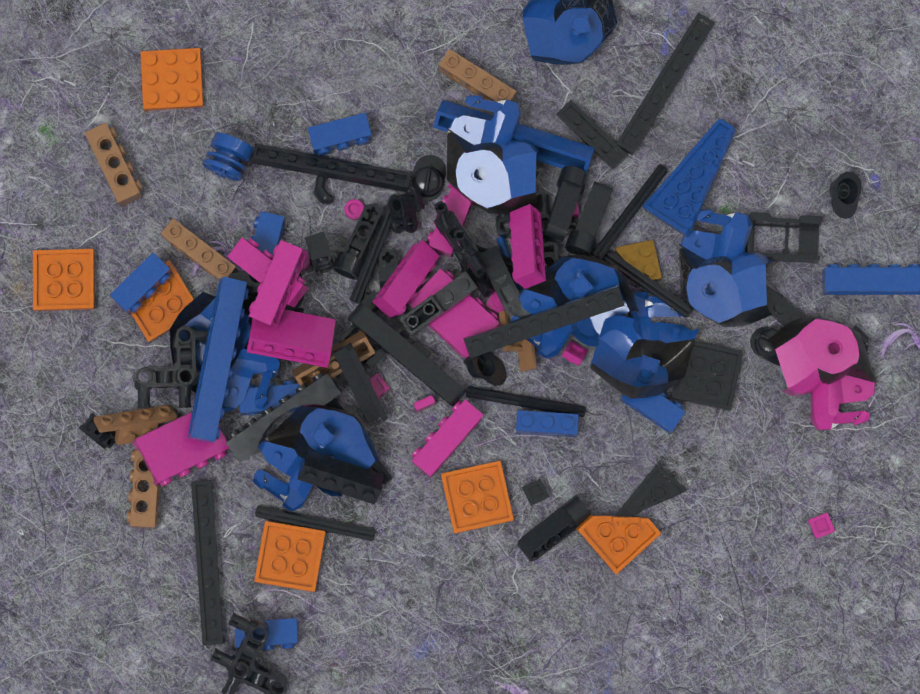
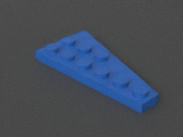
[643,118,736,238]

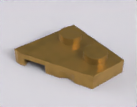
[615,240,662,281]

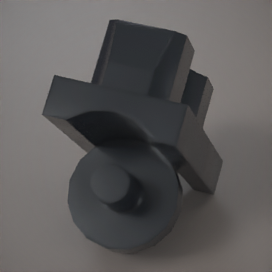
[79,413,116,449]

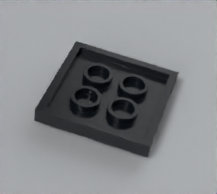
[671,341,743,412]

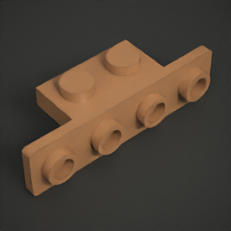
[499,290,536,372]
[94,405,177,445]

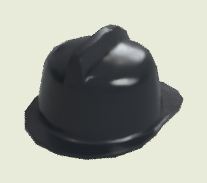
[411,155,446,202]
[829,171,862,219]
[750,327,781,366]
[463,352,506,386]

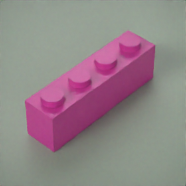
[426,183,472,258]
[509,204,546,289]
[227,238,309,307]
[249,240,308,328]
[372,240,439,318]
[412,400,484,479]

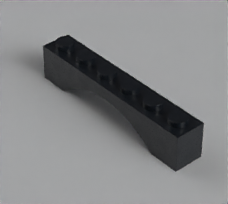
[226,371,342,463]

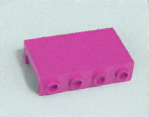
[408,268,500,359]
[246,310,336,368]
[132,412,230,487]

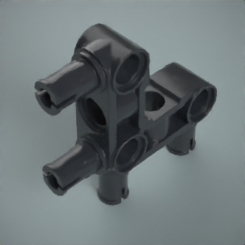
[495,194,576,270]
[434,201,493,298]
[133,326,209,409]
[210,613,288,694]

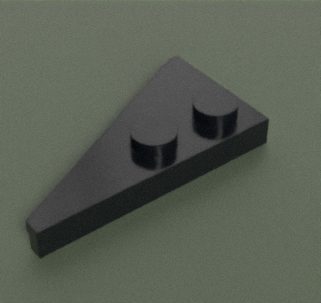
[615,465,687,517]

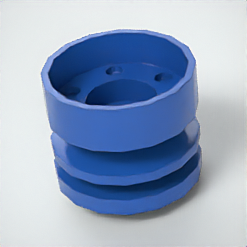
[202,132,254,181]

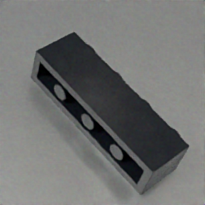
[297,449,384,505]

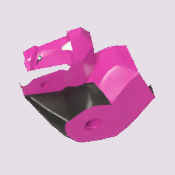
[767,315,877,430]

